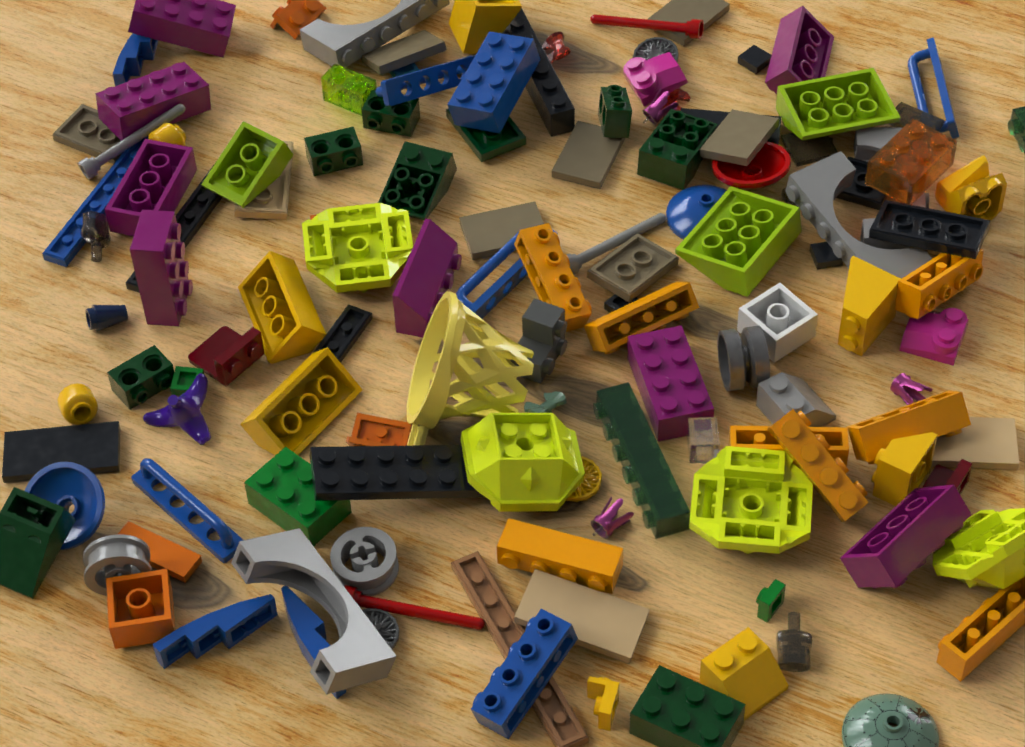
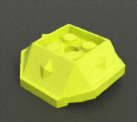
[302,203,413,293]
[460,412,585,512]
[689,446,813,554]
[932,508,1025,589]

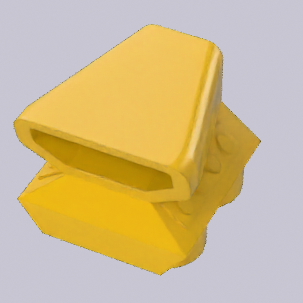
[935,155,1007,220]

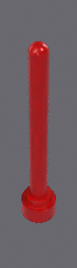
[590,14,704,39]
[344,585,485,630]

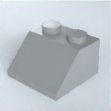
[756,372,836,427]

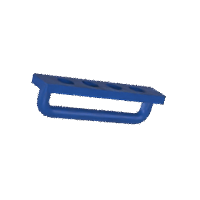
[908,37,960,139]
[375,55,475,106]
[456,230,558,324]
[131,458,243,563]

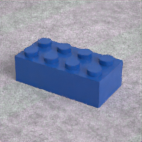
[447,31,540,133]

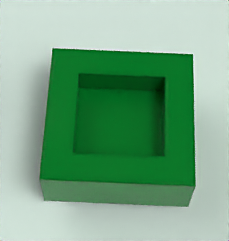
[170,366,205,396]
[756,579,786,623]

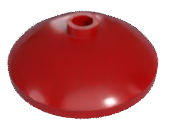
[712,141,791,190]

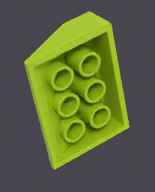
[776,68,901,140]
[675,186,802,297]

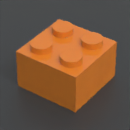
[106,569,176,649]

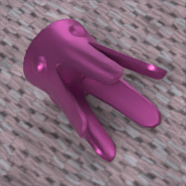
[642,88,679,125]
[890,373,933,405]
[591,497,634,539]

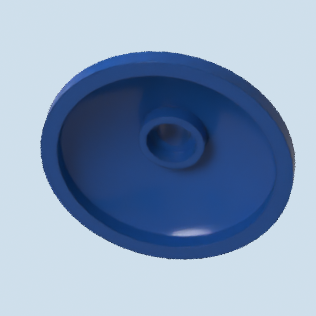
[666,185,727,240]
[24,462,105,550]

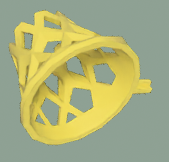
[406,291,534,446]

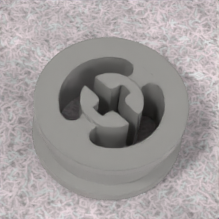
[330,527,399,596]
[83,534,152,596]

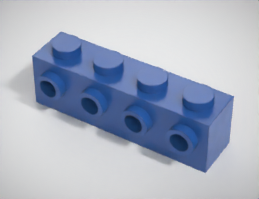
[471,609,578,740]

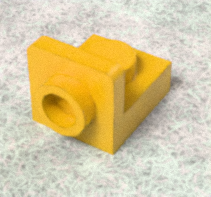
[587,676,620,731]

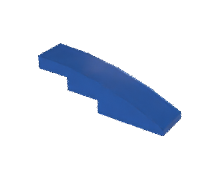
[113,33,158,86]
[281,586,346,699]
[153,594,278,669]

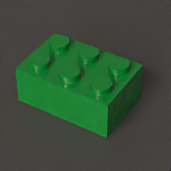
[244,447,352,546]

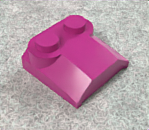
[623,52,688,106]
[899,308,969,366]

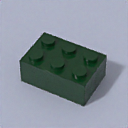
[629,665,746,747]

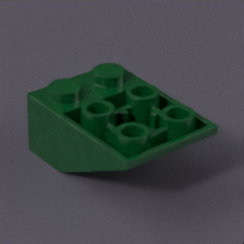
[637,109,718,190]
[378,141,457,220]
[0,487,76,599]

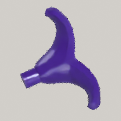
[143,373,211,445]

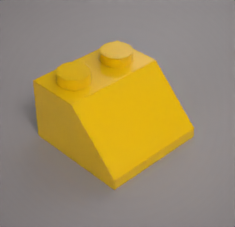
[871,432,938,506]
[699,627,789,721]

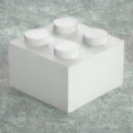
[737,283,818,363]

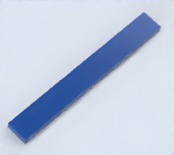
[42,135,149,267]

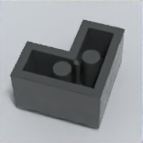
[510,298,568,384]

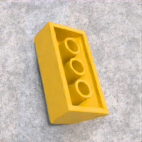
[238,251,327,364]
[240,347,363,455]

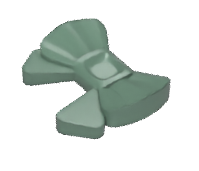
[524,391,567,413]

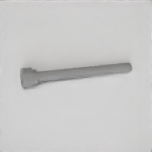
[78,104,185,180]
[566,213,666,275]

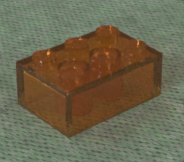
[865,119,957,205]

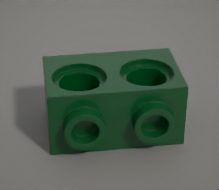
[598,85,632,138]
[362,90,420,137]
[304,127,363,176]
[107,345,174,410]

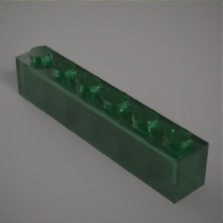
[593,382,690,539]

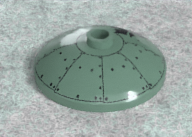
[842,693,939,747]

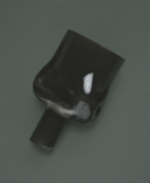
[80,211,111,262]
[776,612,812,672]

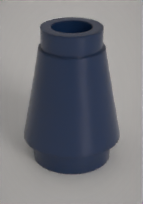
[85,305,128,332]

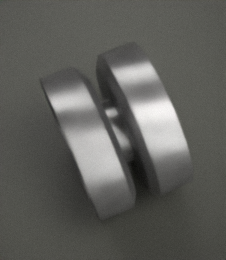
[717,325,770,391]

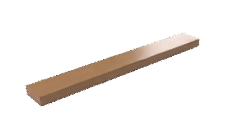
[451,551,589,747]

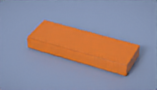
[118,521,202,583]

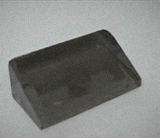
[889,102,945,143]

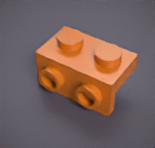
[270,0,327,39]
[346,413,412,446]

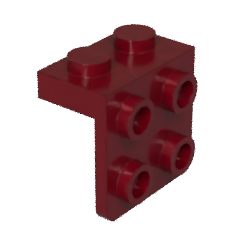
[188,326,265,387]

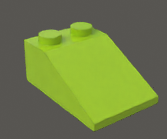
[201,121,294,208]

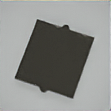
[781,133,838,167]

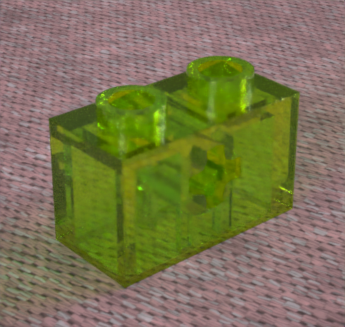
[321,64,377,116]

